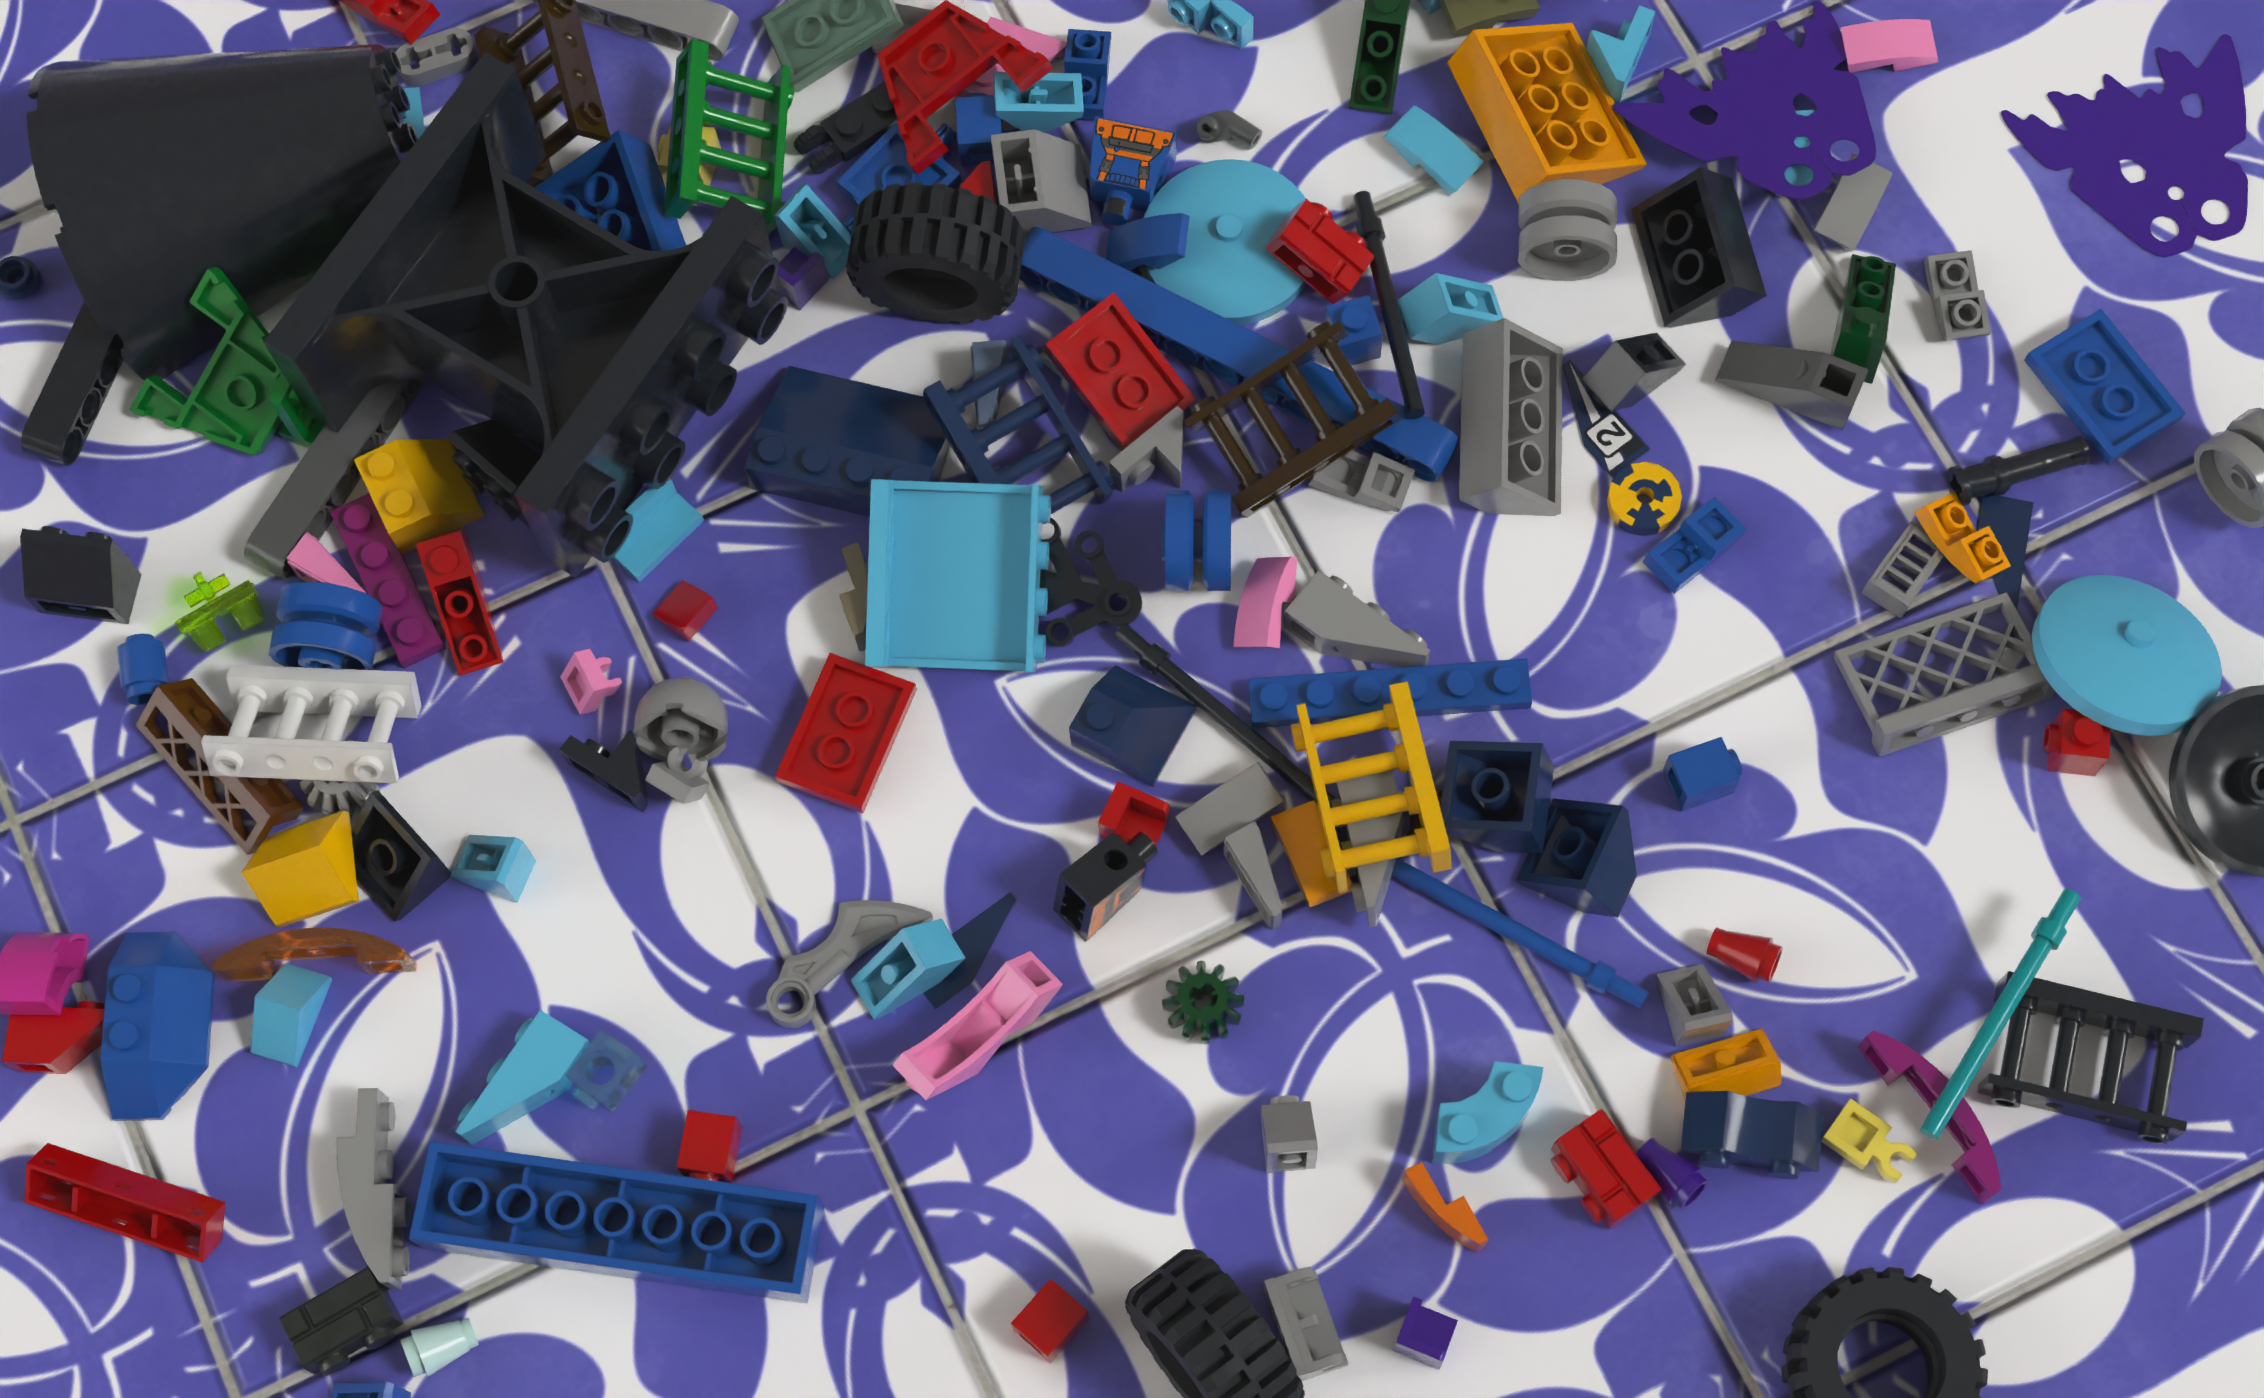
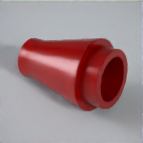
[1706,927,1783,983]

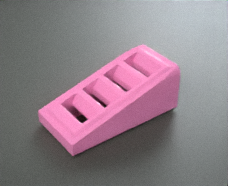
[287,532,366,593]

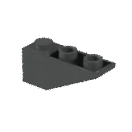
[1715,340,1868,431]

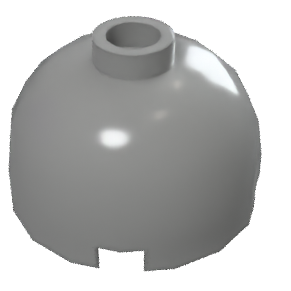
[634,676,728,761]

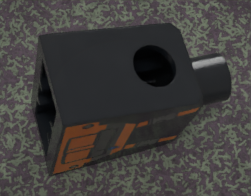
[1053,832,1158,942]

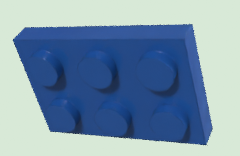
[2024,309,2185,465]

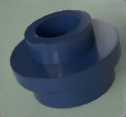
[0,256,40,300]

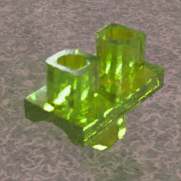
[175,571,265,653]

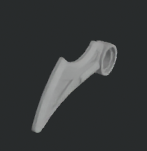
[766,900,933,1029]

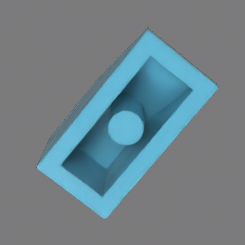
[1397,273,1504,345]
[851,919,965,1020]

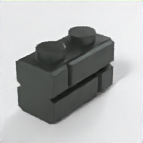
[279,1266,404,1376]

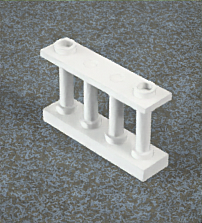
[201,665,422,783]

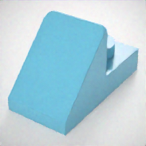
[1586,5,1656,103]

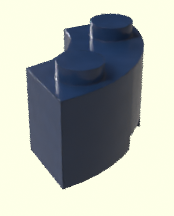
[1681,1090,1824,1179]

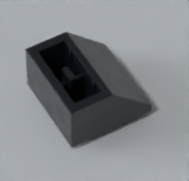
[447,419,541,528]
[20,526,142,624]

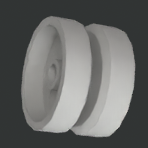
[1518,179,1617,281]
[2194,408,2264,528]

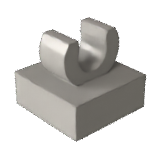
[645,745,710,804]

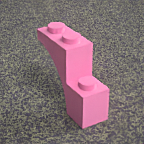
[893,951,1063,1100]

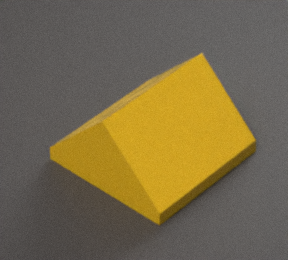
[241,810,359,927]

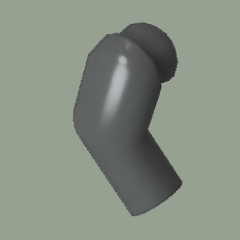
[1195,110,1262,149]

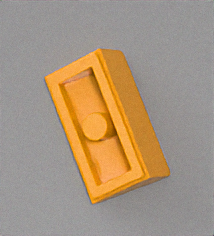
[1671,1028,1782,1099]

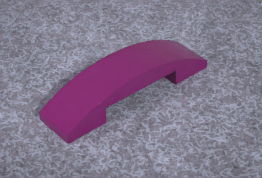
[1857,1031,2001,1205]

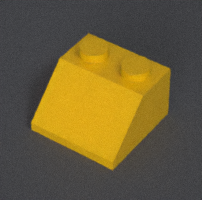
[354,439,485,554]

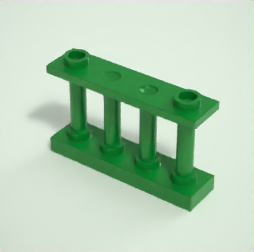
[664,39,794,235]

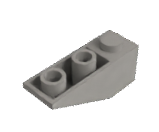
[1284,570,1431,668]
[1331,770,1405,928]

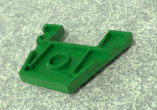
[129,267,290,456]

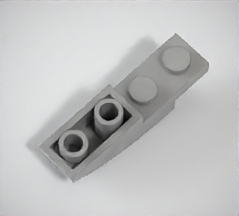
[336,1088,412,1291]

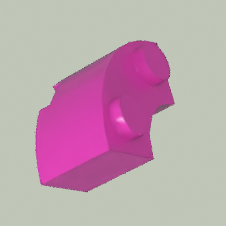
[0,932,90,1015]

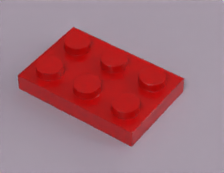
[1042,292,1197,451]
[775,653,917,814]

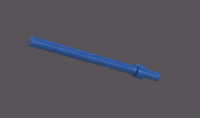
[1392,858,1649,1009]

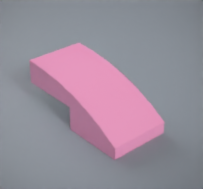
[1840,19,1938,73]
[1233,556,1297,649]

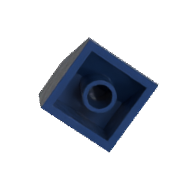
[1440,741,1554,853]

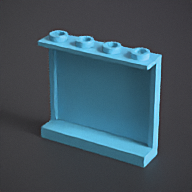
[865,479,1051,673]

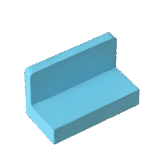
[613,479,704,582]

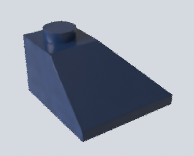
[1069,665,1197,787]
[1516,798,1637,918]

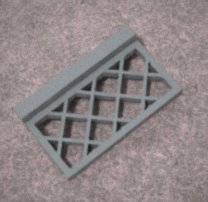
[1833,592,2055,757]

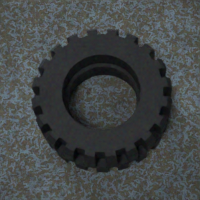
[846,182,1025,324]
[1125,1249,1305,1398]
[1781,1267,1988,1398]

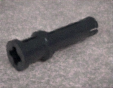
[1947,436,2090,506]

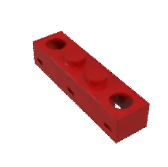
[24,1143,226,1263]

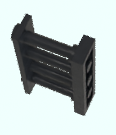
[1977,971,2204,1144]

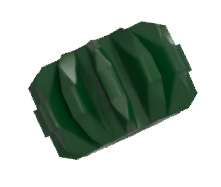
[1162,960,1244,1045]

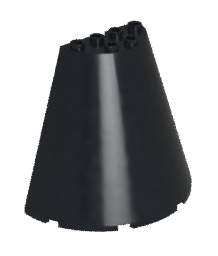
[26,44,418,381]

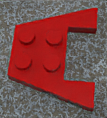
[877,0,1054,175]

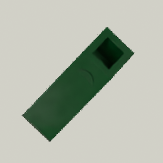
[1349,0,1411,114]
[1830,254,1896,384]

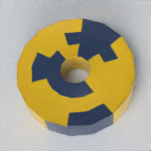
[1607,462,1682,536]

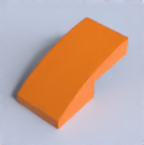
[1402,1162,1488,1252]

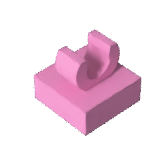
[560,649,622,715]

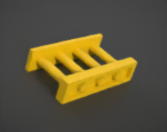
[1290,681,1452,893]

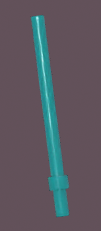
[1920,888,2081,1140]

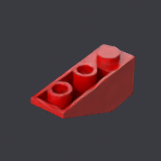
[415,527,504,676]

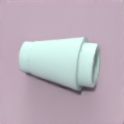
[400,1318,479,1377]

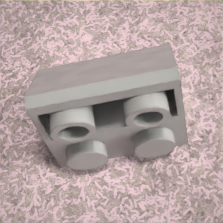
[991,129,1092,236]

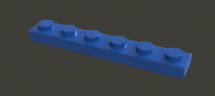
[1248,658,1532,728]

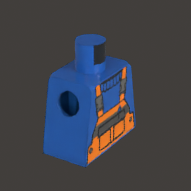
[1090,116,1178,226]

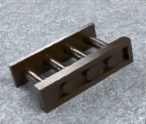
[474,0,611,187]
[1184,321,1402,518]

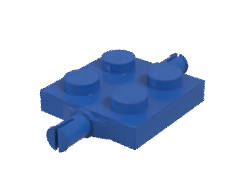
[836,123,962,234]

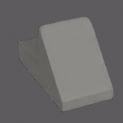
[1109,406,1184,492]

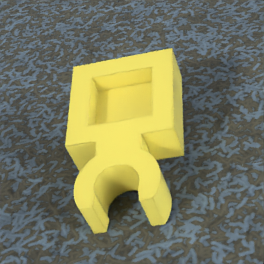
[1821,1098,1917,1183]

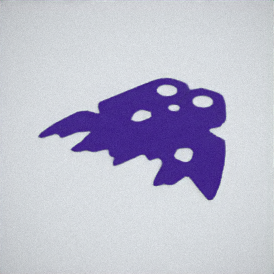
[1612,1,1876,200]
[2001,34,2248,257]

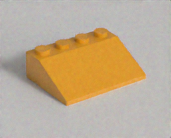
[1447,23,1647,204]

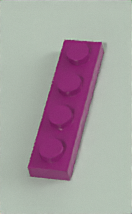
[330,493,446,669]

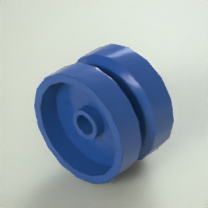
[1161,490,1231,591]
[268,582,383,670]

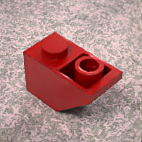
[2,1001,105,1074]

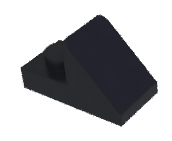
[559,730,648,812]

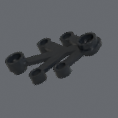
[1039,518,1143,647]

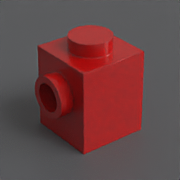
[2043,709,2111,776]

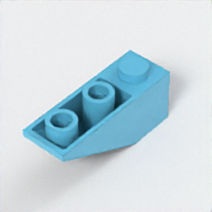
[455,1010,596,1145]

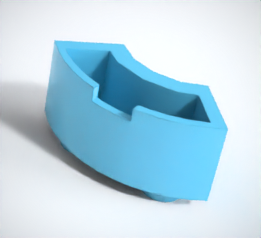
[1432,1061,1543,1164]

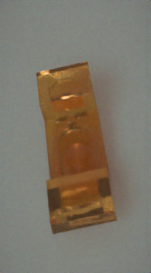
[213,928,417,982]

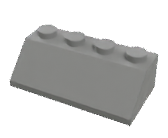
[1459,318,1563,516]

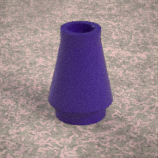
[1636,1138,1708,1210]

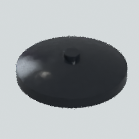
[2169,685,2264,876]

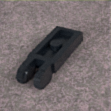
[793,81,898,174]

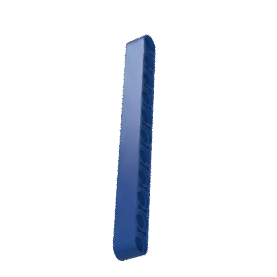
[1019,227,1460,482]

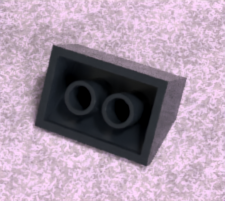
[1631,167,1767,328]

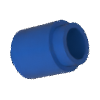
[117,633,169,705]

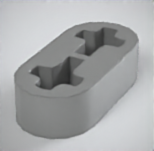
[396,28,478,86]

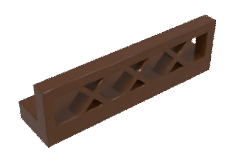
[136,678,304,855]

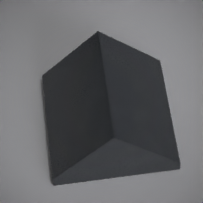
[351,790,451,922]

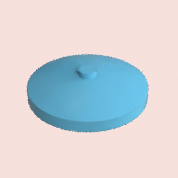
[1143,159,1307,325]
[2032,575,2222,736]

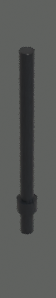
[1353,191,1425,419]
[1114,623,1337,808]

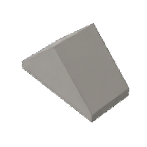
[1657,964,1733,1047]

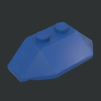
[100,931,215,1121]

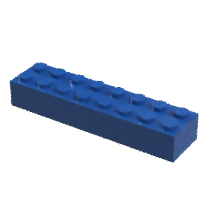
[409,1141,825,1304]

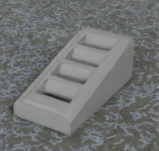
[1862,521,1944,618]
[1223,821,1282,930]

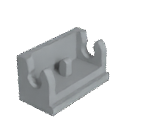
[1263,1267,1349,1381]

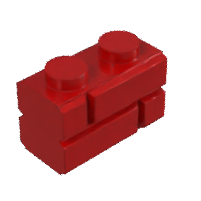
[1265,199,1375,305]
[1550,1109,1662,1230]

